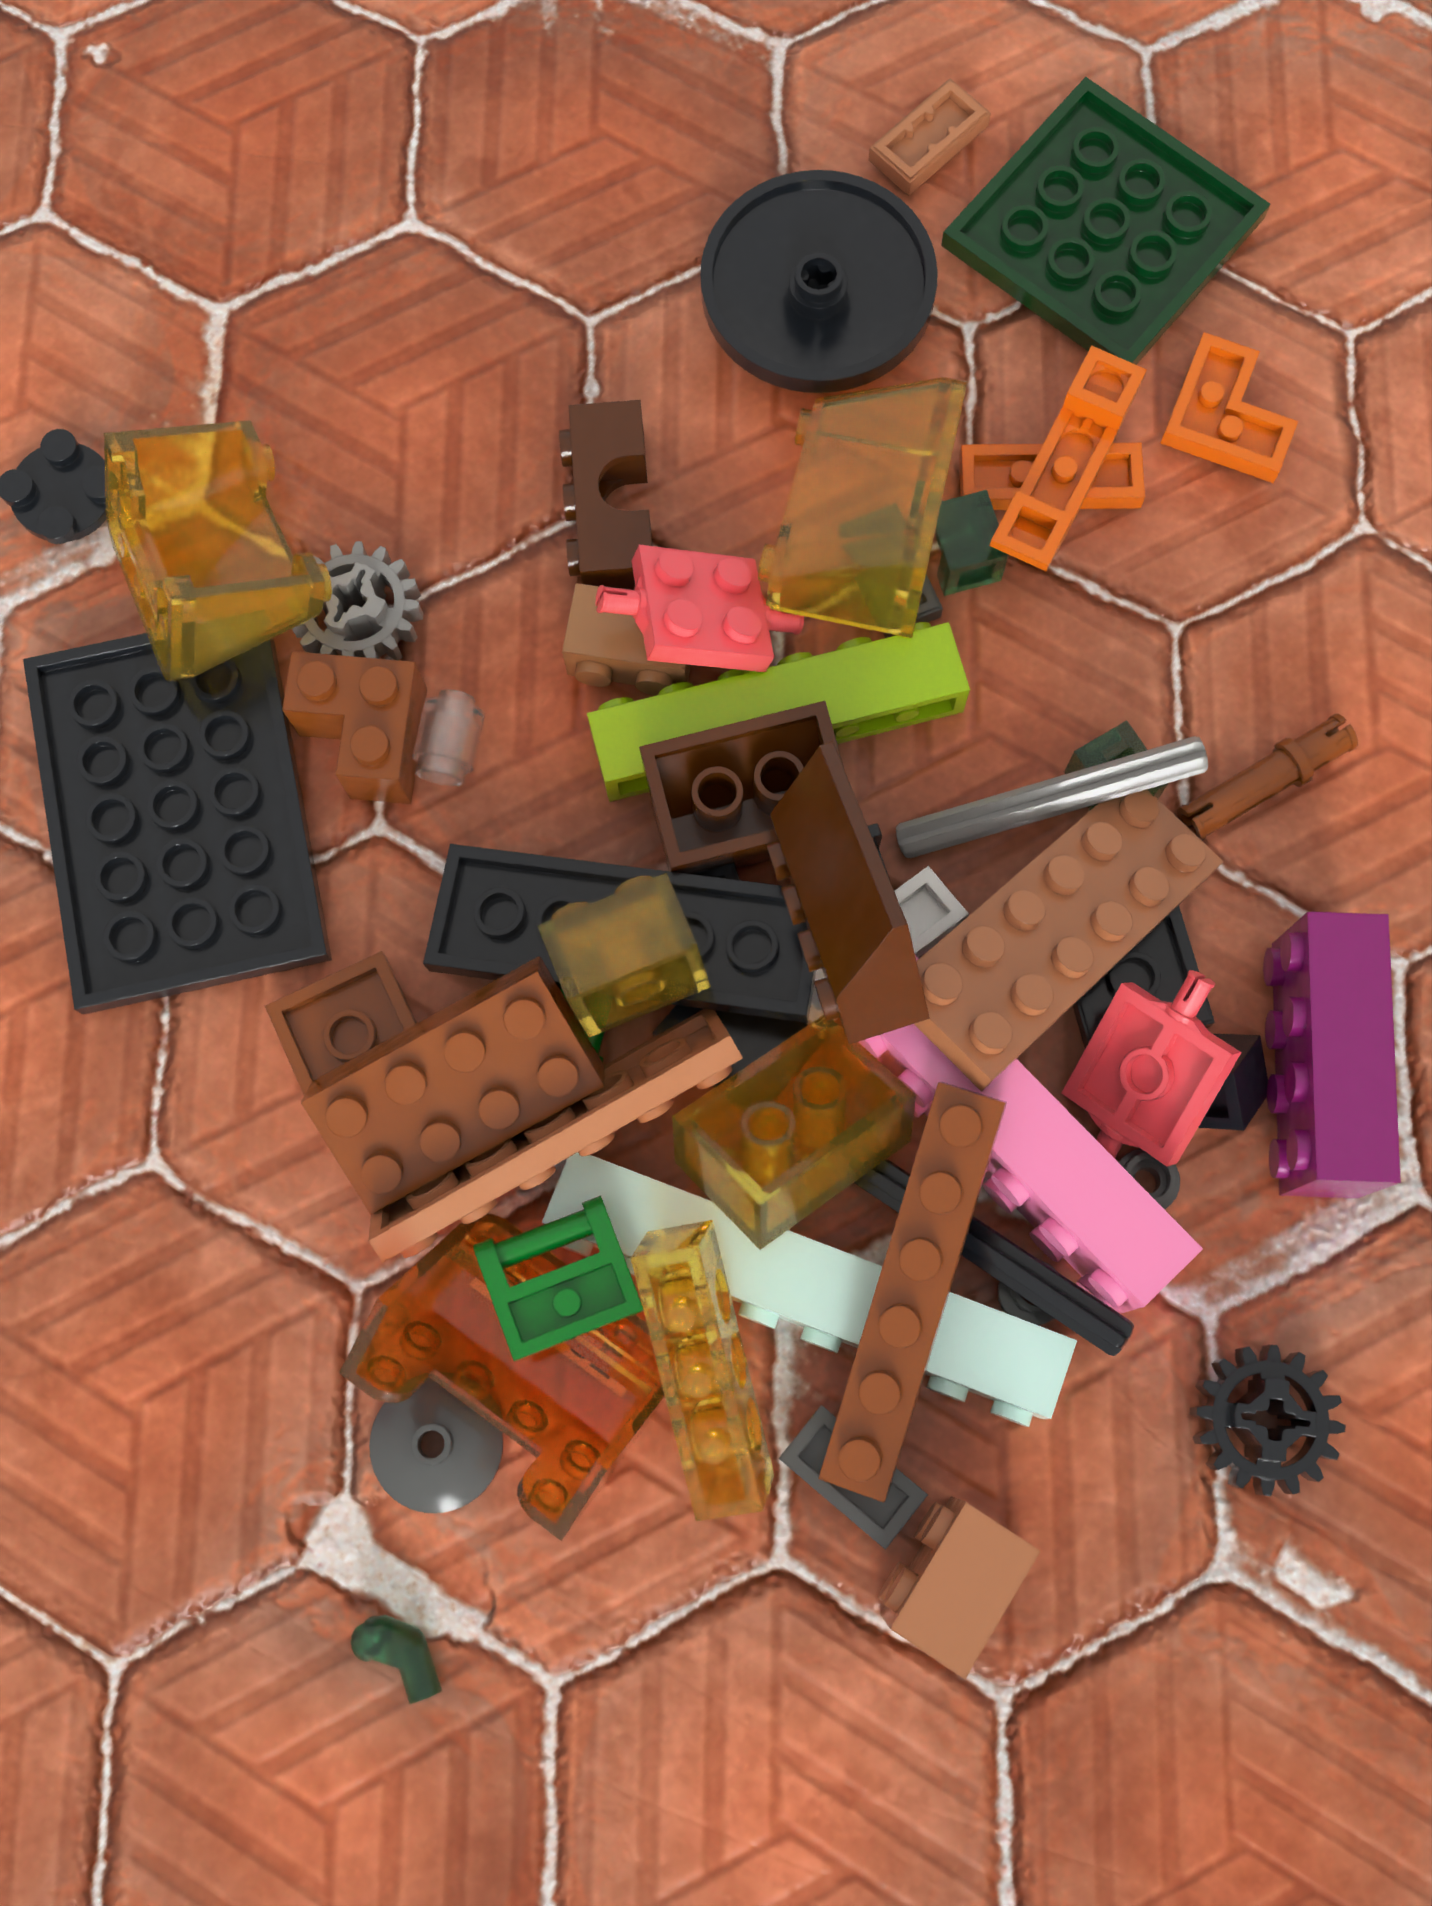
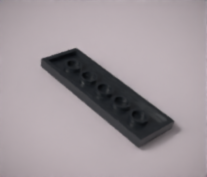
[423,844,817,1023]

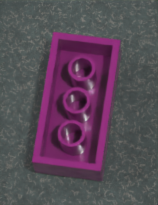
[1263,912,1401,1199]

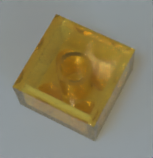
[538,873,711,1037]

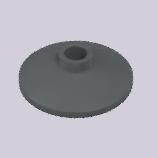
[369,1376,504,1513]

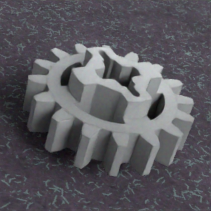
[287,541,423,660]

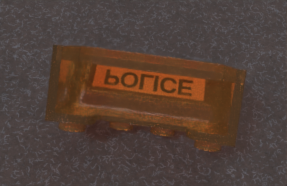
[339,1213,684,1541]

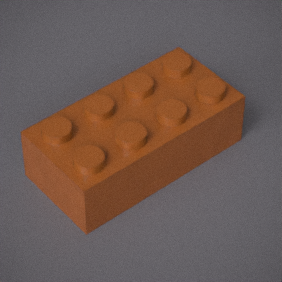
[301,956,605,1215]

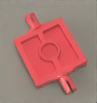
[595,544,804,672]
[1061,970,1242,1167]

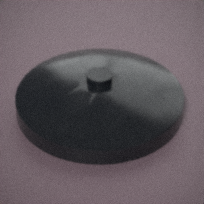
[700,170,938,393]

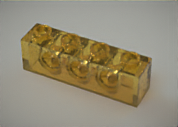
[631,1220,774,1521]

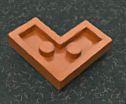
[1160,332,1298,483]

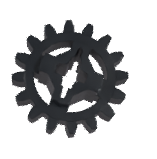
[1189,1345,1346,1496]

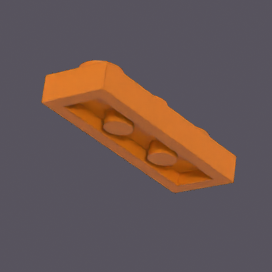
[959,442,1145,511]

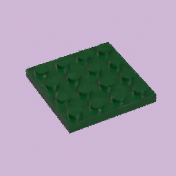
[941,77,1271,365]

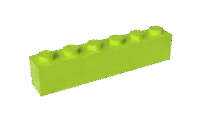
[587,622,970,802]

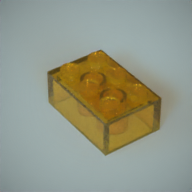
[672,1015,916,1250]

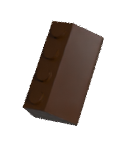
[766,741,930,1045]

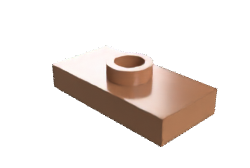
[868,78,991,196]

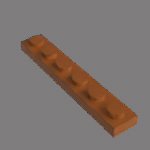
[818,1082,1007,1503]

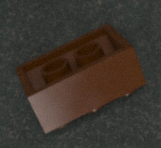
[639,701,845,874]

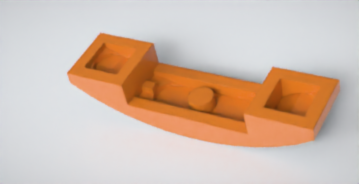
[989,345,1147,571]

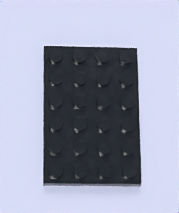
[23,608,332,1015]

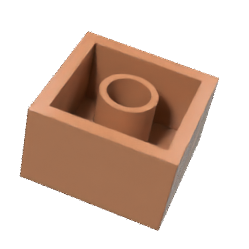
[878,1496,1040,1679]

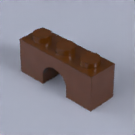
[559,400,653,590]

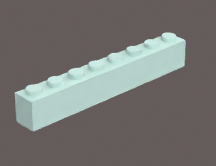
[542,1152,1077,1427]

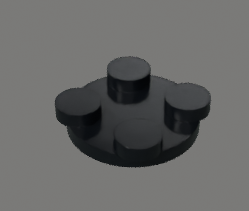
[0,429,120,544]

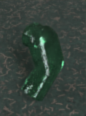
[350,1615,442,1704]

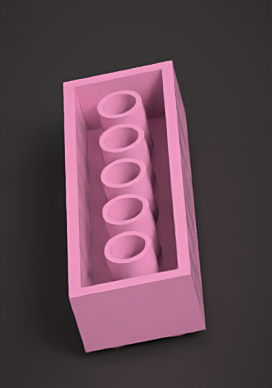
[847,955,1203,1314]

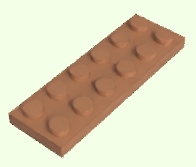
[914,789,1224,1092]
[368,1009,743,1263]

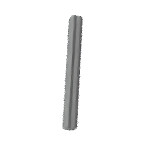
[896,736,1208,858]

